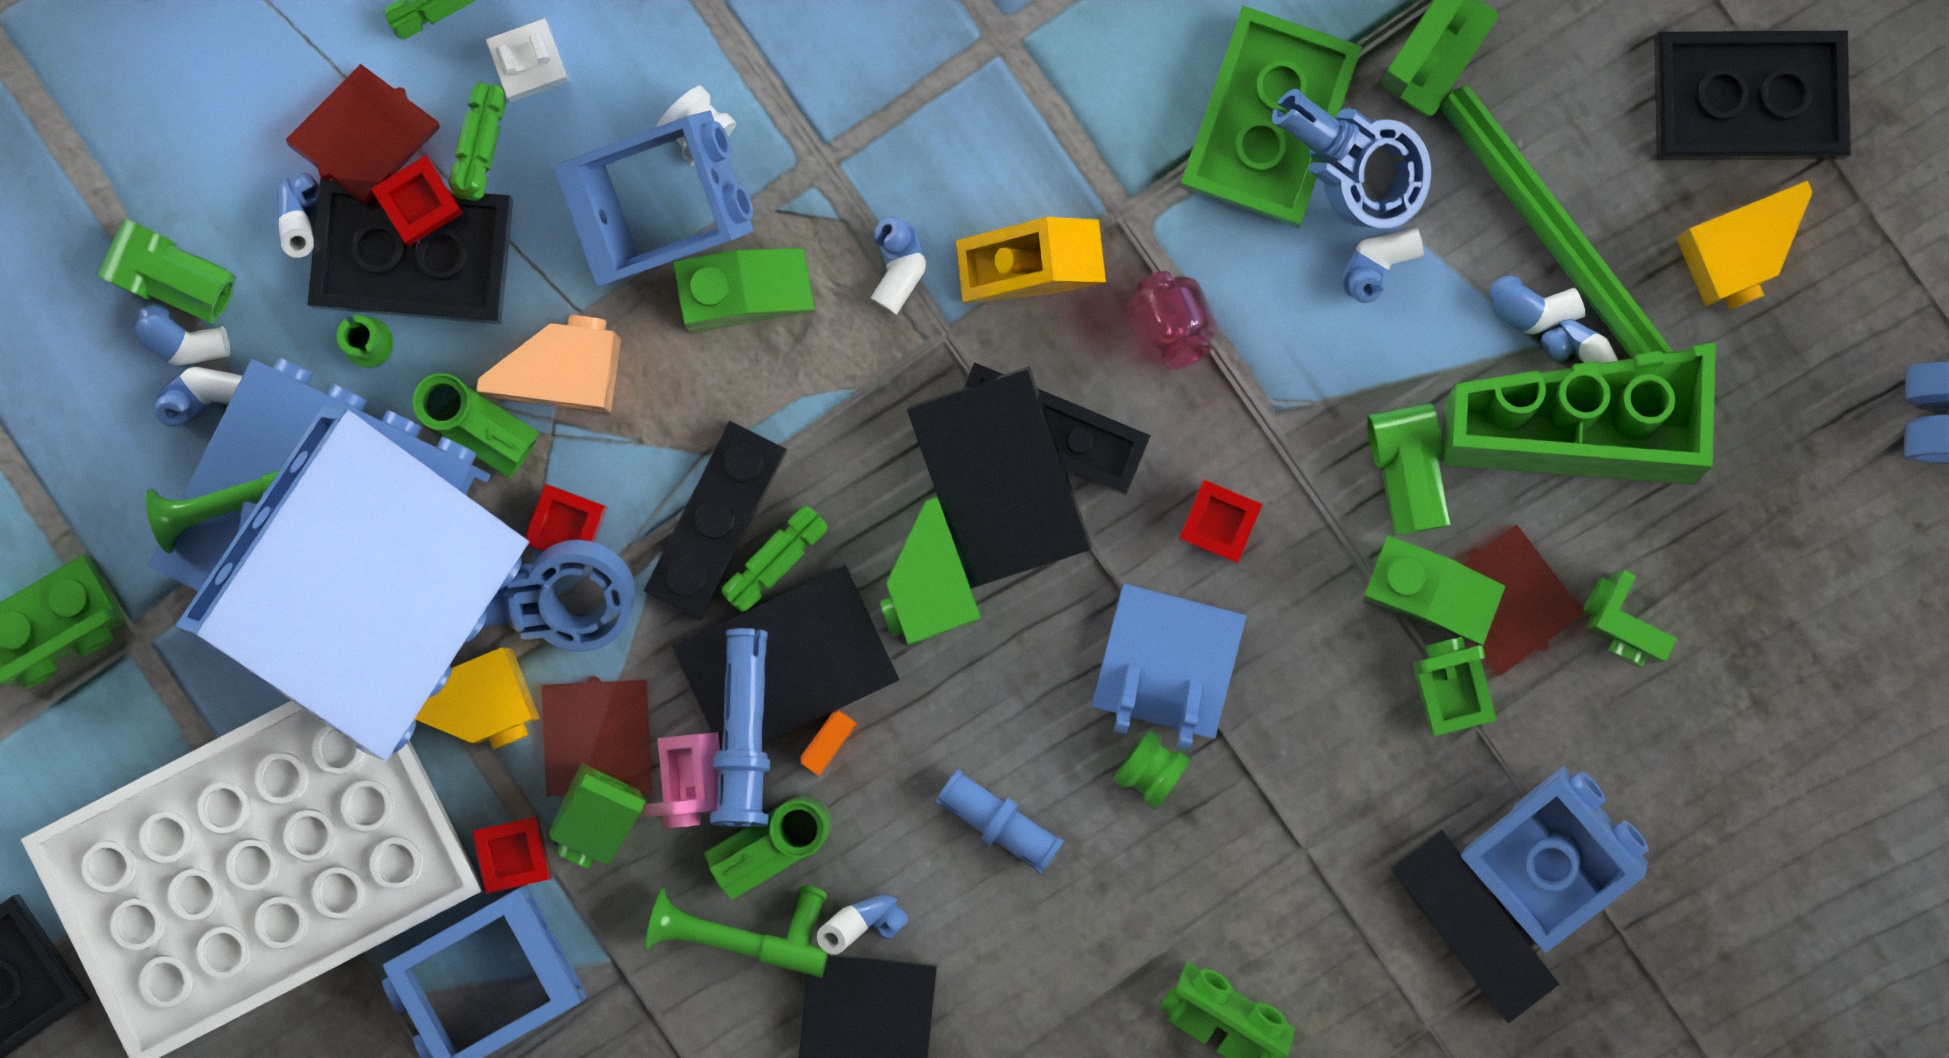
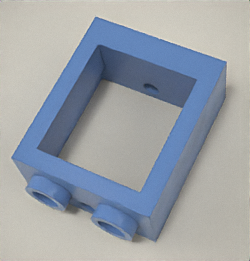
[553,110,754,287]
[382,885,589,1058]

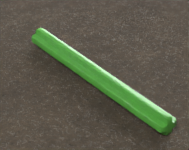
[1440,85,1674,358]

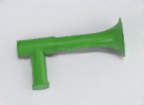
[145,470,280,554]
[645,885,828,978]

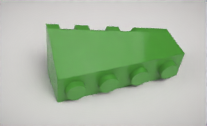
[1441,342,1716,485]

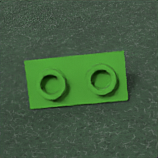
[1159,961,1296,1058]

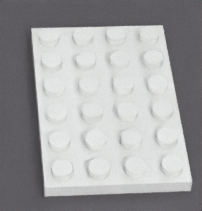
[21,700,485,1058]

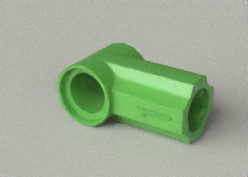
[96,219,237,325]
[413,373,540,480]
[1367,403,1450,536]
[703,795,832,900]

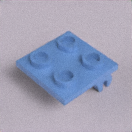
[1091,583,1247,751]

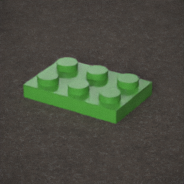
[1179,5,1362,228]

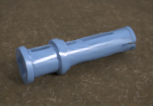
[710,628,770,827]

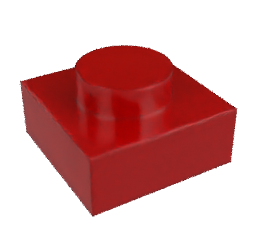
[371,155,463,246]
[1178,480,1263,564]
[525,484,608,566]
[473,816,552,894]

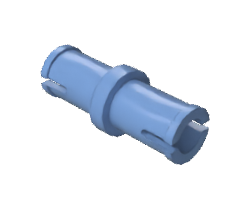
[935,769,1064,875]

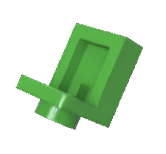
[1584,570,1677,668]
[1412,636,1497,736]

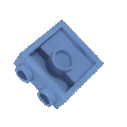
[1461,765,1649,954]

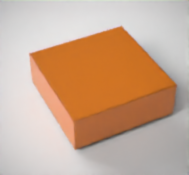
[800,710,858,776]

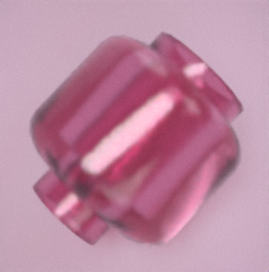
[1124,271,1218,370]

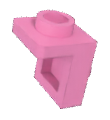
[638,732,720,829]

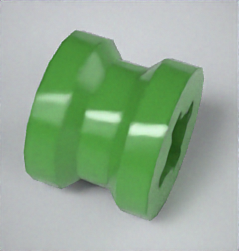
[1112,729,1191,810]

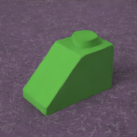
[673,248,815,334]
[879,497,981,646]
[1363,535,1505,646]
[548,763,646,869]

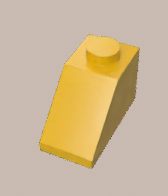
[1676,180,1813,310]
[956,217,1106,303]
[415,647,540,750]

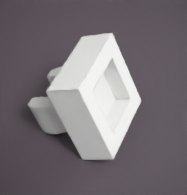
[486,18,569,103]

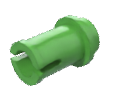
[336,315,394,368]

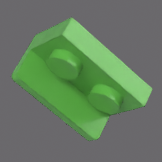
[1377,0,1498,118]
[0,555,127,690]

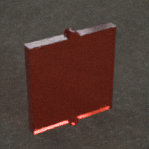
[285,64,440,205]
[1462,525,1584,676]
[542,676,652,796]

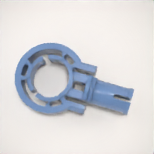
[1271,88,1431,229]
[483,540,635,651]

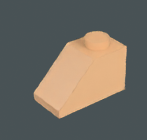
[476,315,621,414]

